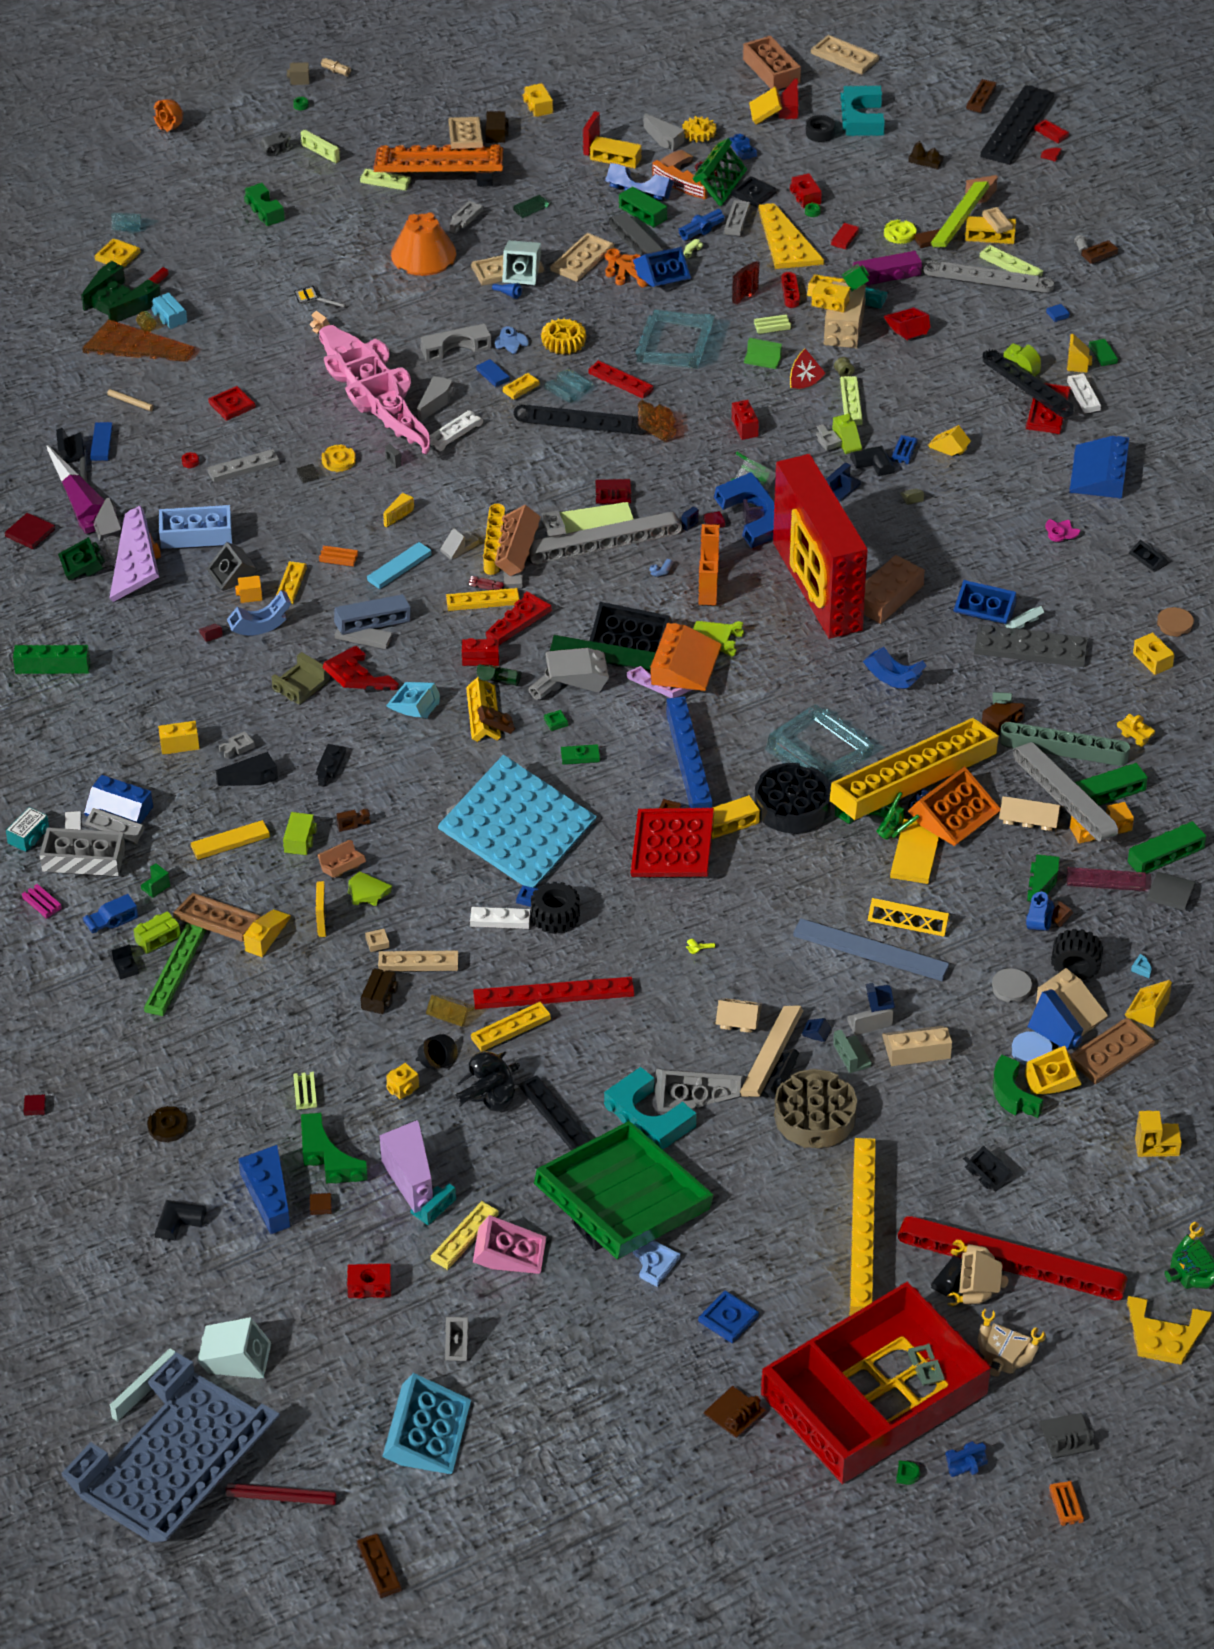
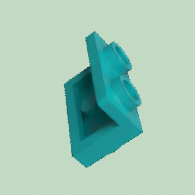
[865,287,888,309]

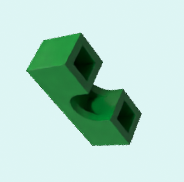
[244,183,285,227]

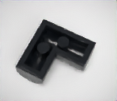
[850,445,895,476]
[155,1200,207,1241]

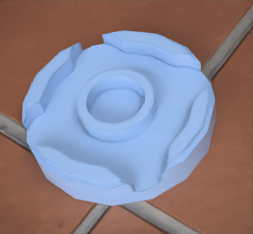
[1012,1031,1052,1065]

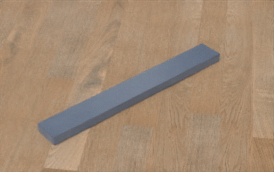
[793,918,949,981]

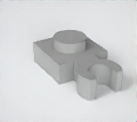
[219,731,255,758]

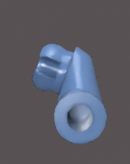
[649,559,674,577]

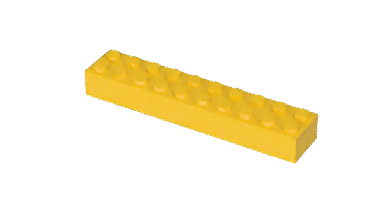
[830,718,999,820]

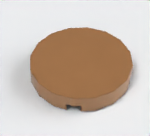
[1157,607,1194,637]

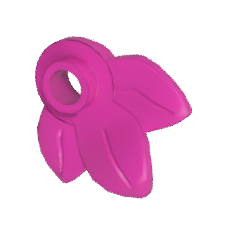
[1045,519,1080,542]

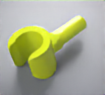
[686,938,715,954]

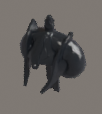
[455,1051,521,1112]

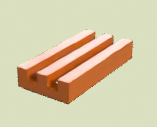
[319,545,358,567]
[1049,1481,1084,1526]

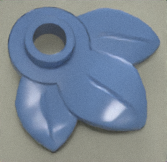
[495,326,528,354]

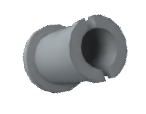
[1074,235,1088,255]

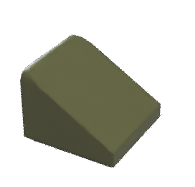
[900,488,924,505]

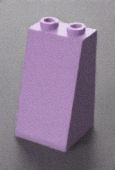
[379,1120,433,1213]

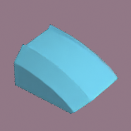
[386,682,440,719]

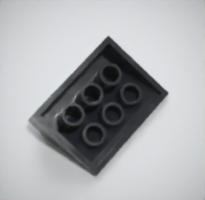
[589,602,673,653]

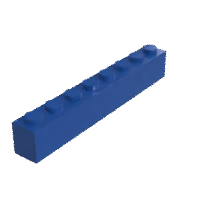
[666,696,712,808]

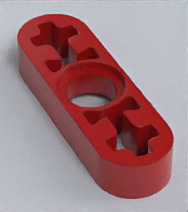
[781,272,800,308]

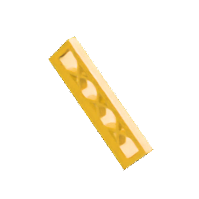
[466,677,501,742]
[867,898,951,937]

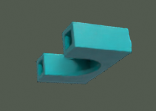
[840,86,885,136]
[604,1066,697,1150]

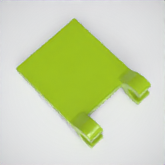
[693,621,744,656]

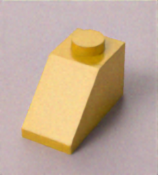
[1067,334,1092,372]
[928,425,971,456]

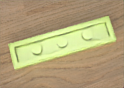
[980,245,1043,277]
[840,376,863,425]

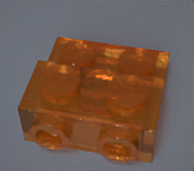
[638,400,676,442]

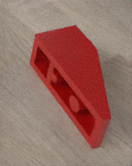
[778,78,798,119]

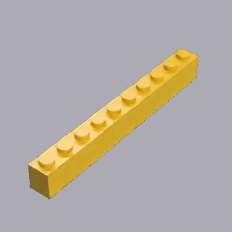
[849,1138,876,1316]

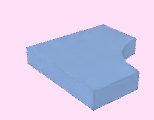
[633,1240,680,1287]

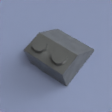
[206,542,257,591]

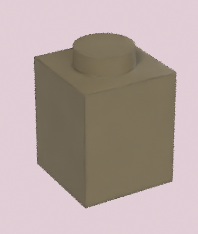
[287,62,309,85]

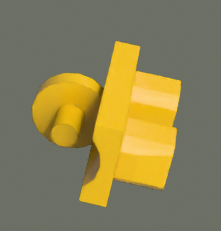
[1117,713,1155,747]

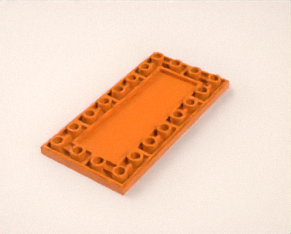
[374,144,504,172]

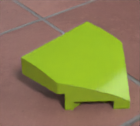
[348,872,392,906]

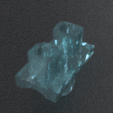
[111,213,141,231]

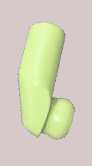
[683,239,703,258]

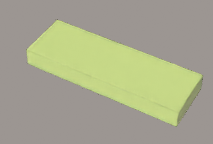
[301,130,340,163]
[360,169,411,191]

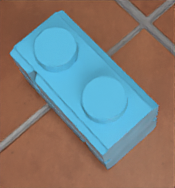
[152,293,187,329]

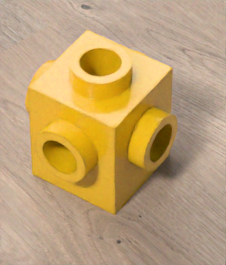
[386,1063,419,1100]

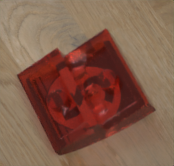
[732,261,759,305]

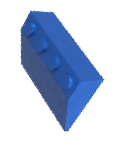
[1069,436,1129,499]

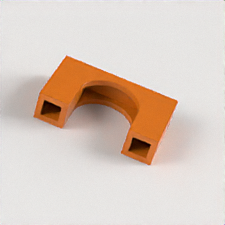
[698,524,720,605]

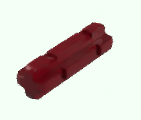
[469,576,504,590]

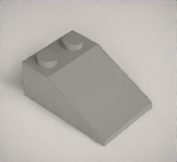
[545,648,609,693]

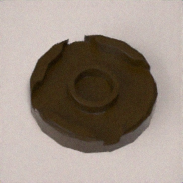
[147,1106,189,1142]

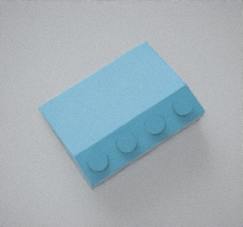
[382,1373,471,1474]

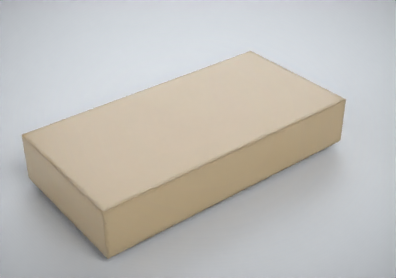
[982,207,1012,234]

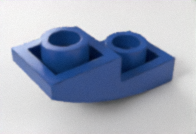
[729,134,757,160]

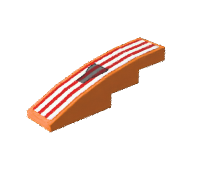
[652,160,707,199]

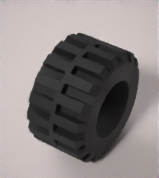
[531,882,580,934]
[1051,929,1103,980]

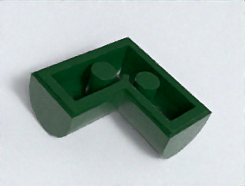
[477,664,522,686]

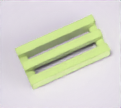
[754,314,791,334]
[293,1072,317,1109]

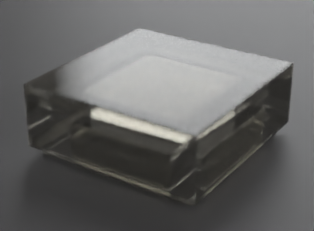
[296,464,319,483]

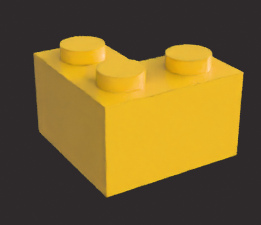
[1135,1110,1181,1157]

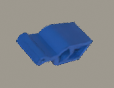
[83,894,138,933]

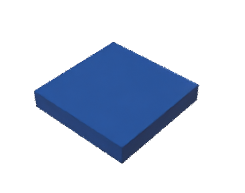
[698,1290,759,1344]

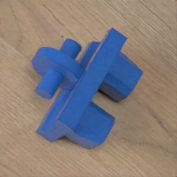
[945,1441,988,1477]

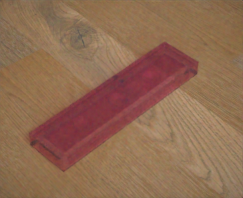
[1067,867,1146,891]

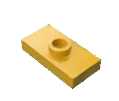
[503,373,539,400]

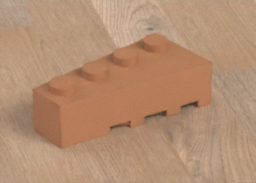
[495,504,541,576]

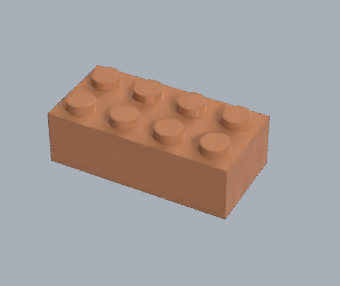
[743,35,801,90]
[864,555,925,624]

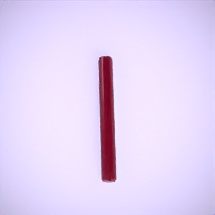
[226,1483,337,1505]

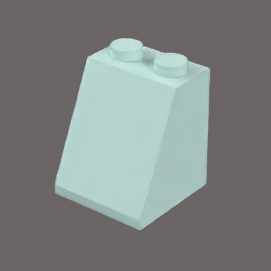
[502,240,541,285]
[198,1317,271,1378]

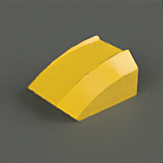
[1025,1046,1081,1094]

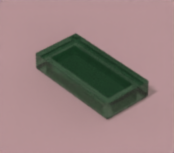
[513,194,549,218]

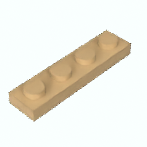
[378,951,458,971]

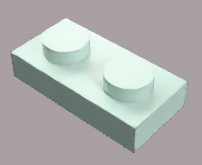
[1005,606,1044,629]

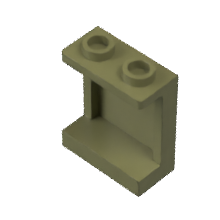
[271,652,330,705]

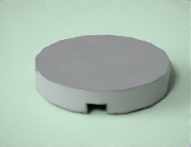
[992,968,1032,1002]

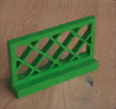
[692,137,747,206]

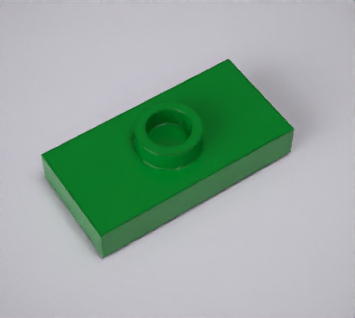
[561,744,600,765]

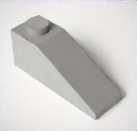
[644,113,684,152]
[417,376,455,421]

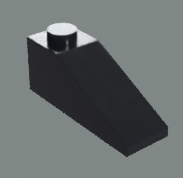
[215,752,278,786]

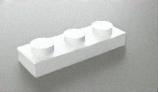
[1067,374,1101,413]
[470,907,530,929]

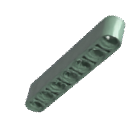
[1000,722,1130,766]

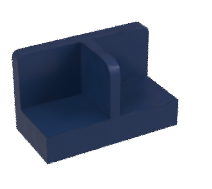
[825,462,861,501]
[865,983,895,1012]

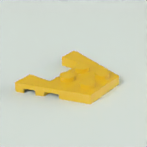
[1127,1296,1212,1365]

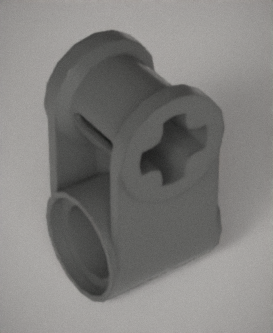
[260,131,292,157]

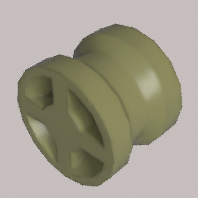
[834,357,855,377]

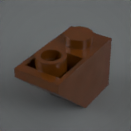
[982,703,1025,735]

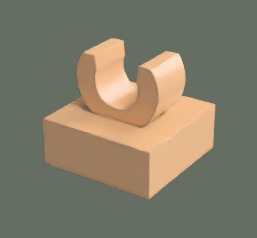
[310,311,330,334]

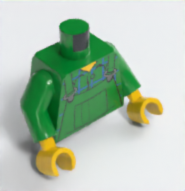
[1165,1222,1214,1289]

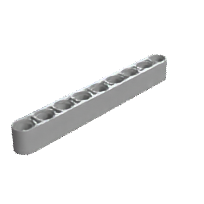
[529,512,682,564]
[1013,742,1118,841]

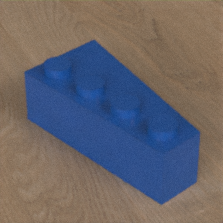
[238,1145,290,1234]

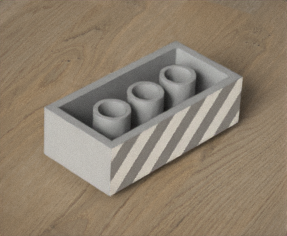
[40,828,125,876]

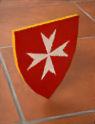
[790,348,825,389]

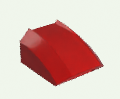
[884,307,931,341]

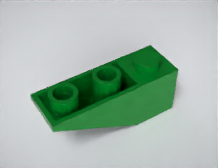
[1027,854,1060,902]

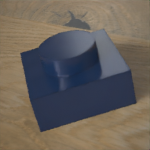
[681,506,699,531]

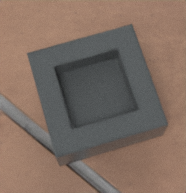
[385,444,402,469]

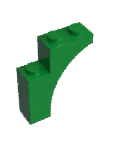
[301,1113,368,1184]

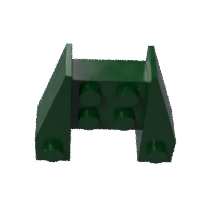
[81,260,161,325]

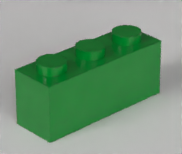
[619,186,667,228]

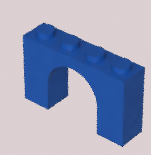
[714,472,775,549]

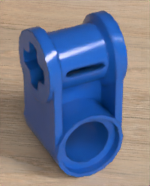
[1026,891,1054,931]

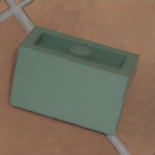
[833,1029,871,1073]

